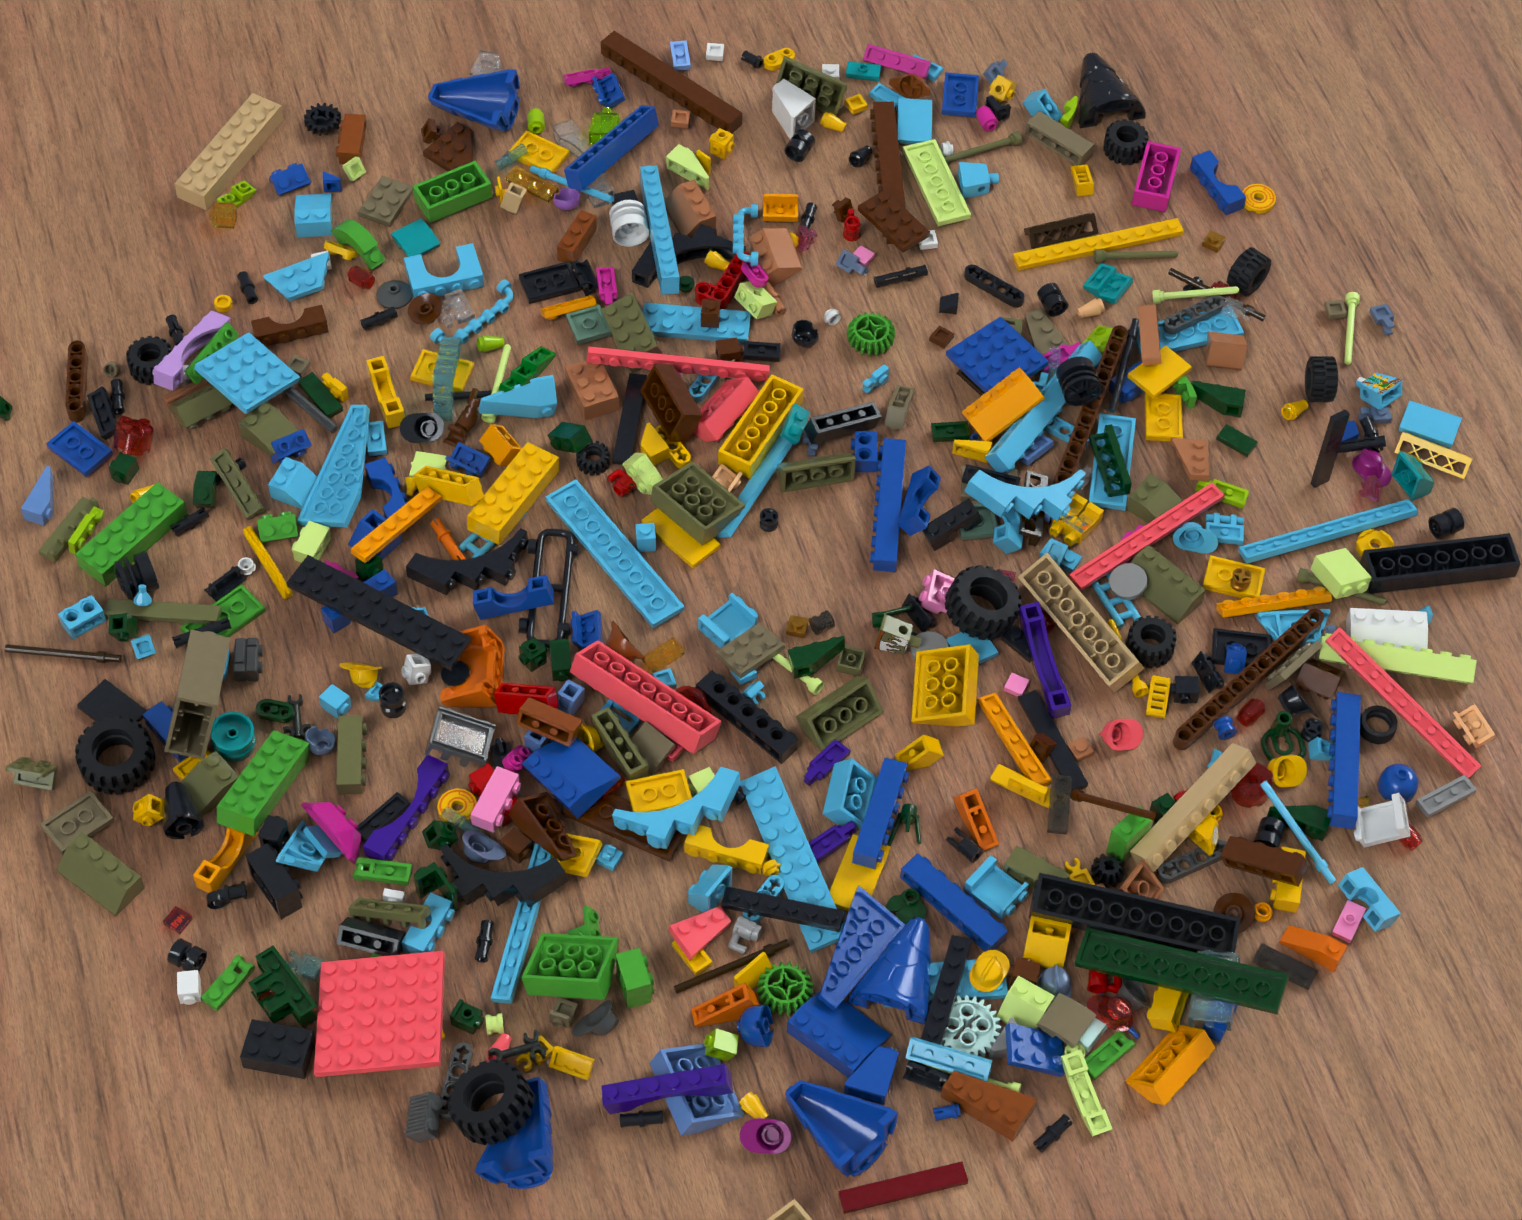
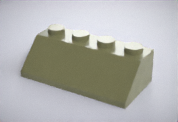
[168,384,233,429]
[777,452,856,493]
[1131,545,1206,625]
[796,676,884,752]
[57,832,145,916]

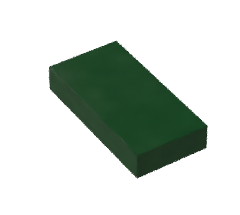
[1216,424,1258,457]

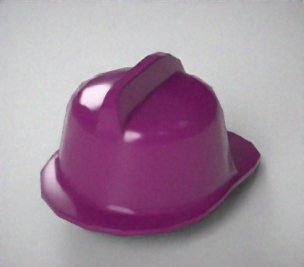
[1352,449,1392,487]
[739,1118,791,1154]

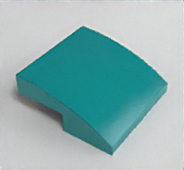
[390,218,441,257]
[1083,263,1133,304]

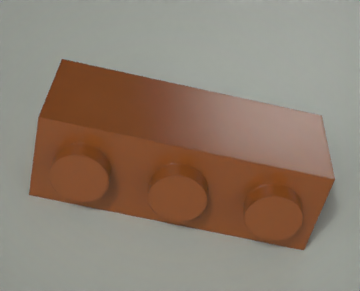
[336,114,367,164]
[557,210,597,265]
[516,697,583,747]

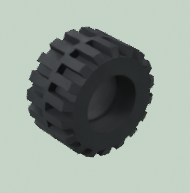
[1103,119,1149,165]
[1227,247,1271,296]
[126,336,172,385]
[1305,356,1338,402]
[1126,615,1177,668]

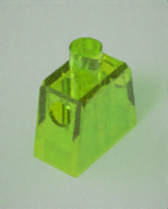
[589,107,620,144]

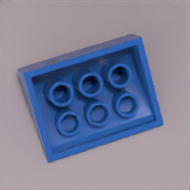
[522,737,621,819]
[787,991,891,1078]

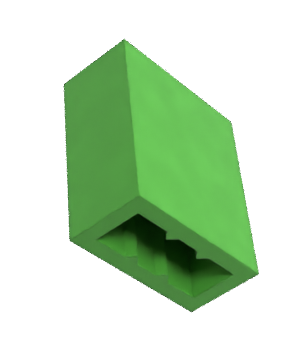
[1106,806,1153,863]

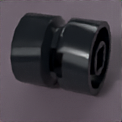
[784,129,815,162]
[1037,283,1068,317]
[1428,508,1464,539]
[379,682,406,718]
[1254,817,1286,848]
[167,938,207,972]

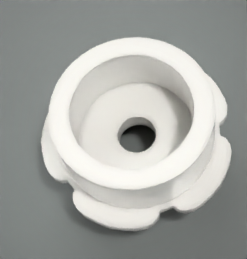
[941,141,953,156]
[824,309,841,326]
[237,557,256,575]

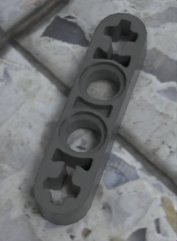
[1163,295,1224,334]
[1157,840,1226,884]
[439,1042,473,1122]

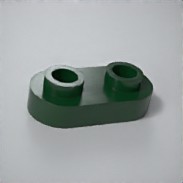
[256,699,295,723]

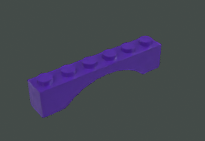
[1019,602,1072,719]
[363,755,450,861]
[602,1064,733,1114]

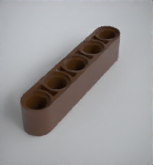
[65,340,88,423]

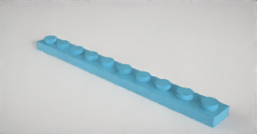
[1239,499,1418,564]
[491,842,554,1004]

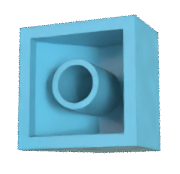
[268,457,317,509]
[687,865,732,913]

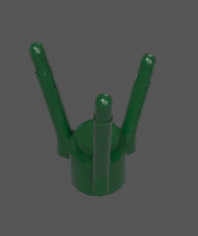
[872,606,917,636]
[887,804,921,846]

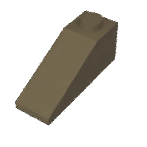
[885,385,915,430]

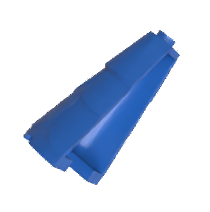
[428,69,520,132]
[848,917,931,1025]
[475,1077,554,1189]
[785,1080,898,1177]

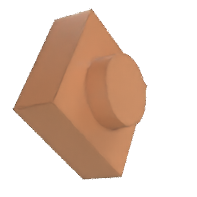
[671,109,690,129]
[1067,737,1094,763]

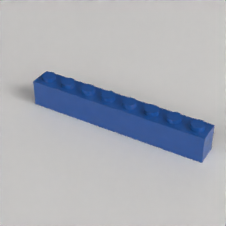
[564,105,659,191]
[870,438,906,572]
[1327,692,1361,829]

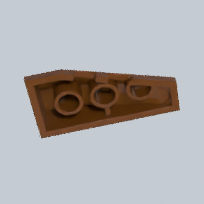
[508,791,577,862]

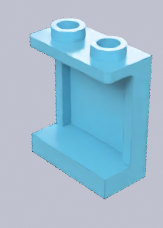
[698,593,758,648]
[964,855,1029,920]

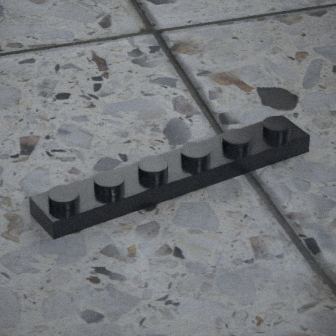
[721,886,845,932]
[921,935,972,1045]

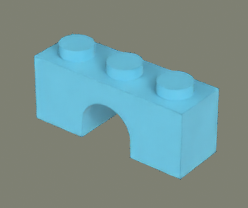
[993,508,1023,554]
[1338,867,1401,932]
[401,892,455,954]

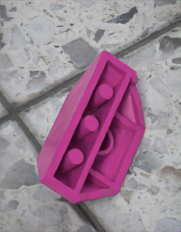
[301,802,361,864]

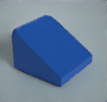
[323,172,342,192]
[1341,420,1359,442]

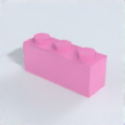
[471,766,521,833]

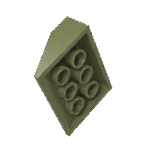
[776,56,848,116]
[650,461,745,545]

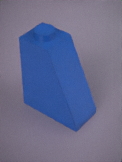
[844,1046,899,1105]

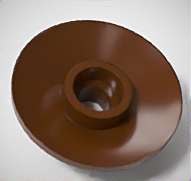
[408,293,443,325]
[1213,893,1255,933]

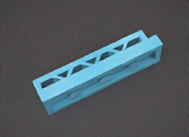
[905,1037,993,1082]

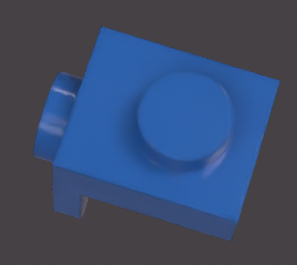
[1224,643,1247,674]

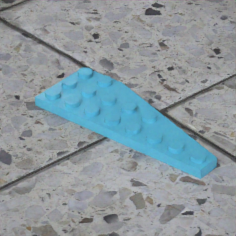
[297,405,370,527]

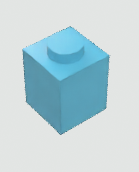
[635,523,656,552]
[319,684,352,719]

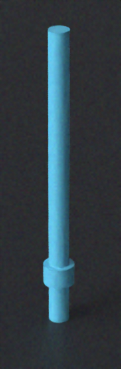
[530,166,614,203]
[1260,780,1336,884]

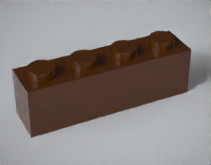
[1220,836,1308,887]

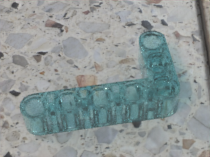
[432,336,461,421]

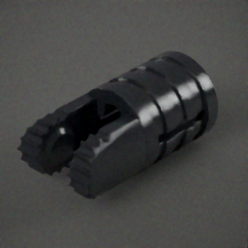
[945,827,984,863]

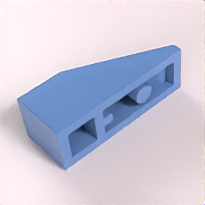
[21,466,54,526]

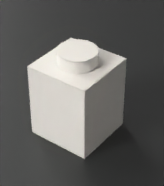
[177,970,201,1005]

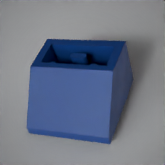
[348,509,402,560]

